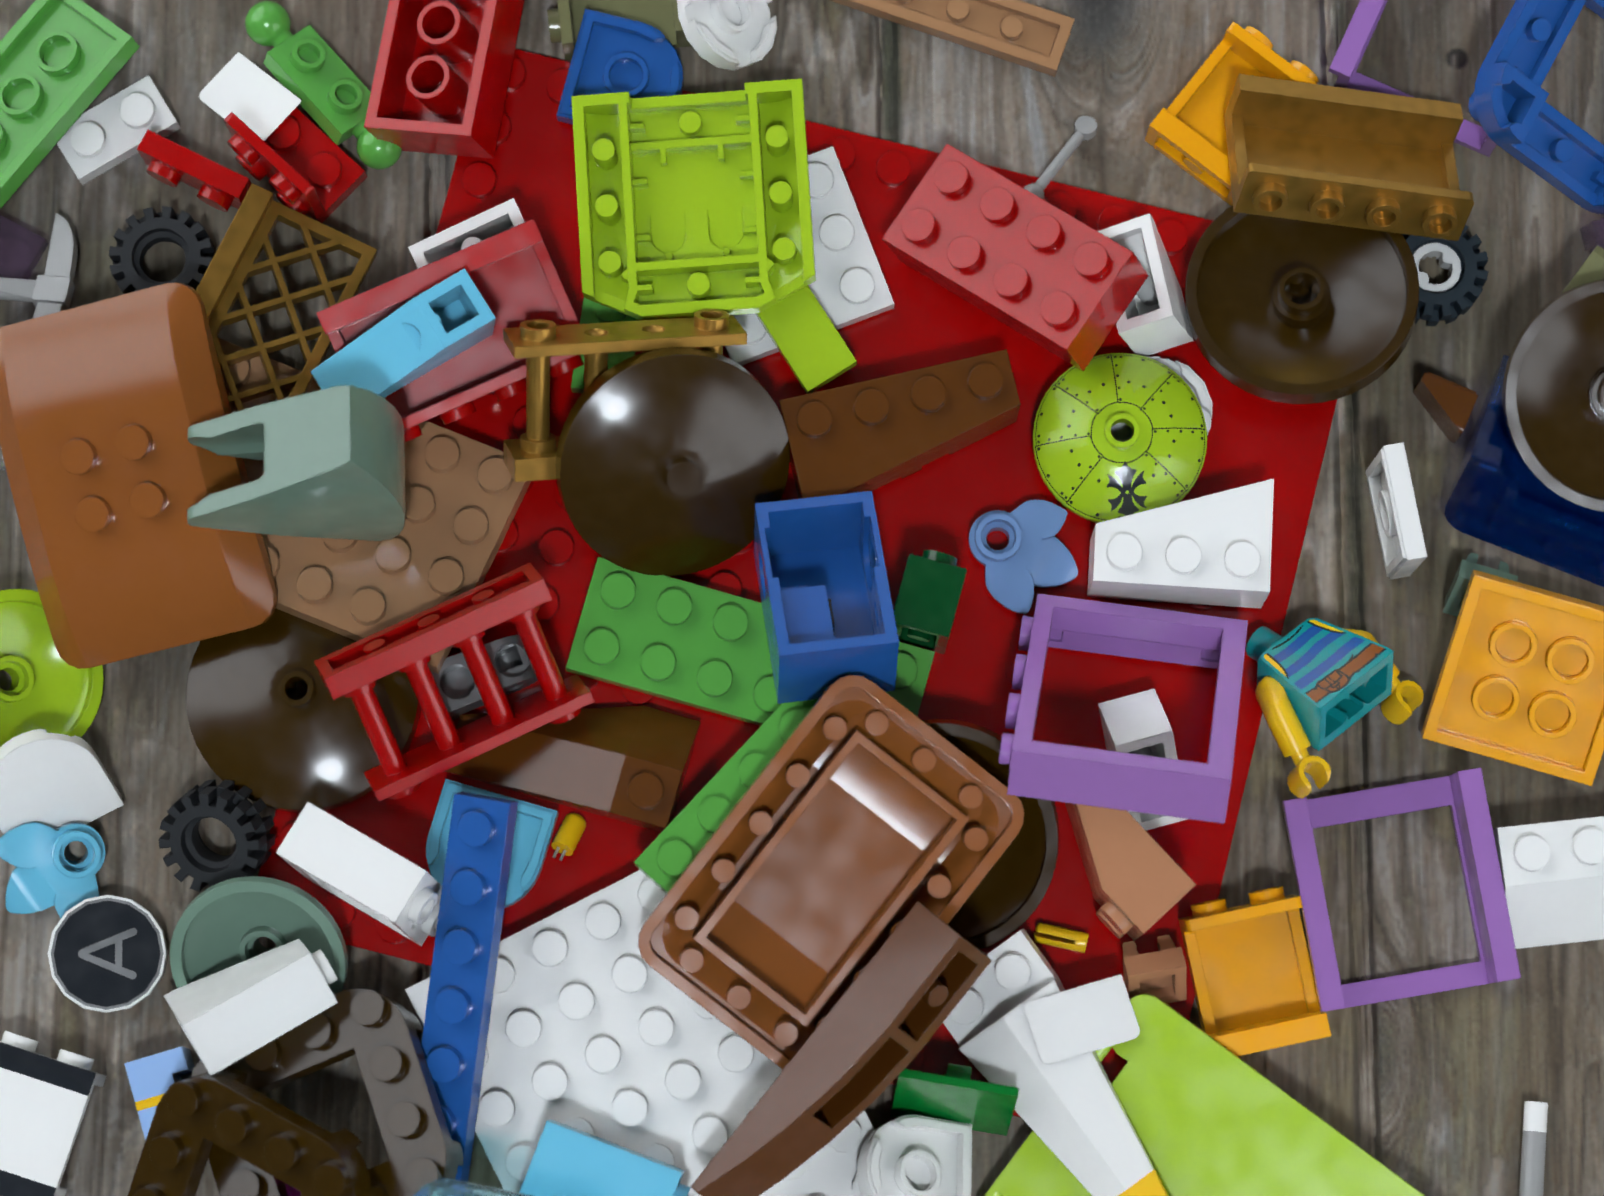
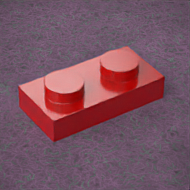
[137,129,252,212]

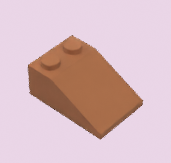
[1065,802,1196,941]

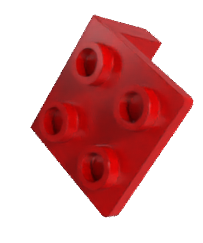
[223,108,367,223]

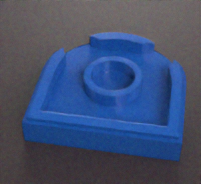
[556,9,684,125]

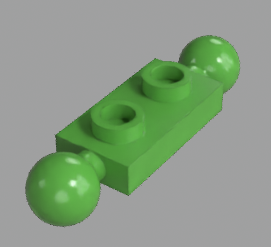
[245,1,402,170]

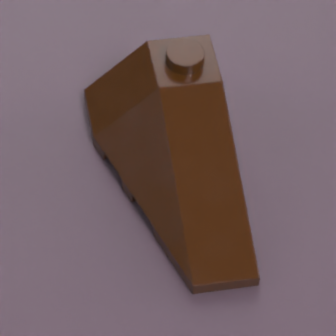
[445,706,701,832]

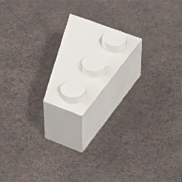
[1087,478,1274,608]

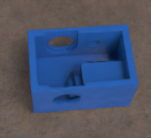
[754,491,899,704]

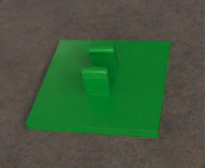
[890,1063,1019,1136]

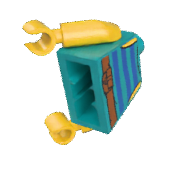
[1246,618,1424,798]

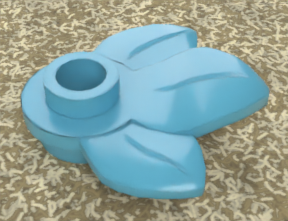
[0,822,106,918]

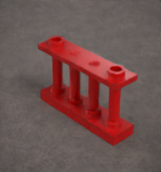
[314,563,595,802]

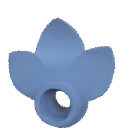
[968,500,1078,614]

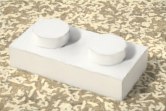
[57,75,180,185]

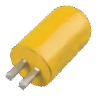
[551,813,586,861]

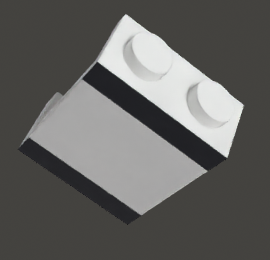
[0,1031,106,1196]

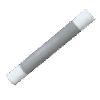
[1519,1101,1548,1196]

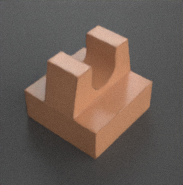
[1123,935,1187,1003]

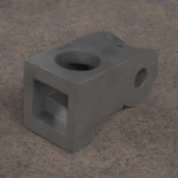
[431,635,538,721]

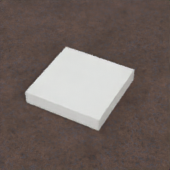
[1365,442,1427,580]

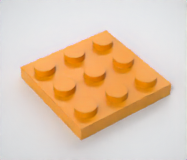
[1421,569,1604,786]

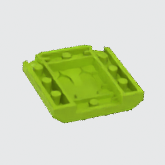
[571,78,816,320]

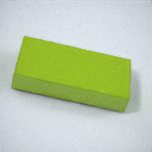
[756,286,857,394]

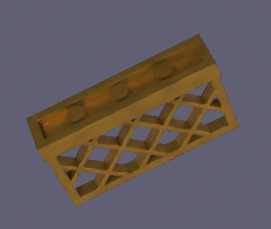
[196,183,377,412]

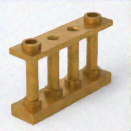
[503,309,747,482]

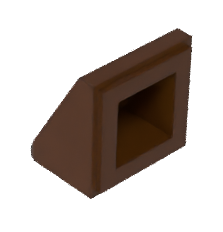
[1413,372,1479,443]

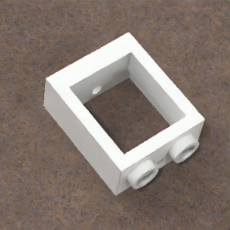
[276,802,442,947]

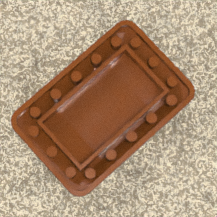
[0,283,277,669]
[638,675,1024,1069]

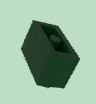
[894,550,967,654]

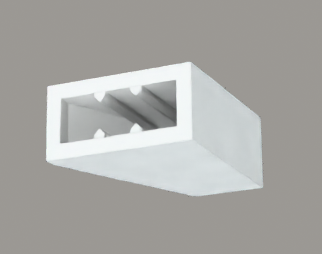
[164,939,338,1076]

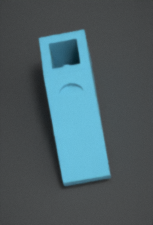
[311,268,496,398]

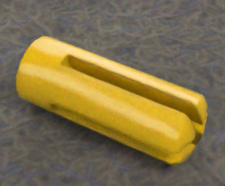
[1034,922,1089,953]

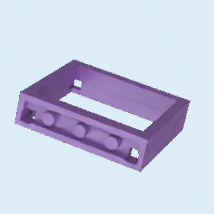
[999,593,1248,824]

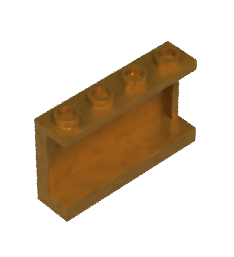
[1224,74,1474,241]

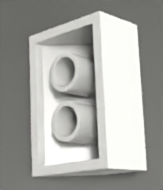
[1493,816,1604,949]

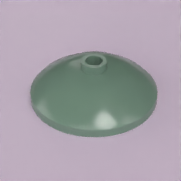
[170,876,348,994]

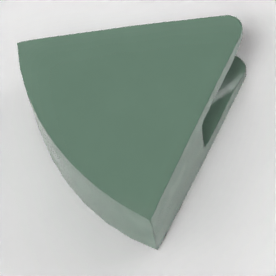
[187,385,405,541]

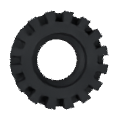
[109,206,215,294]
[159,779,275,892]

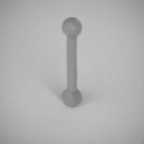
[1024,115,1097,199]

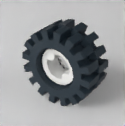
[1402,225,1489,326]

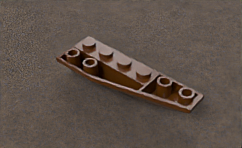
[691,902,992,1196]

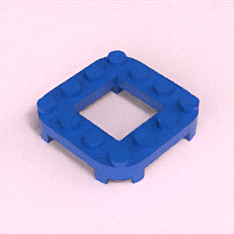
[1468,0,1604,215]

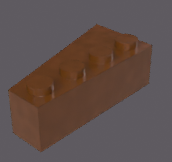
[779,349,1021,499]

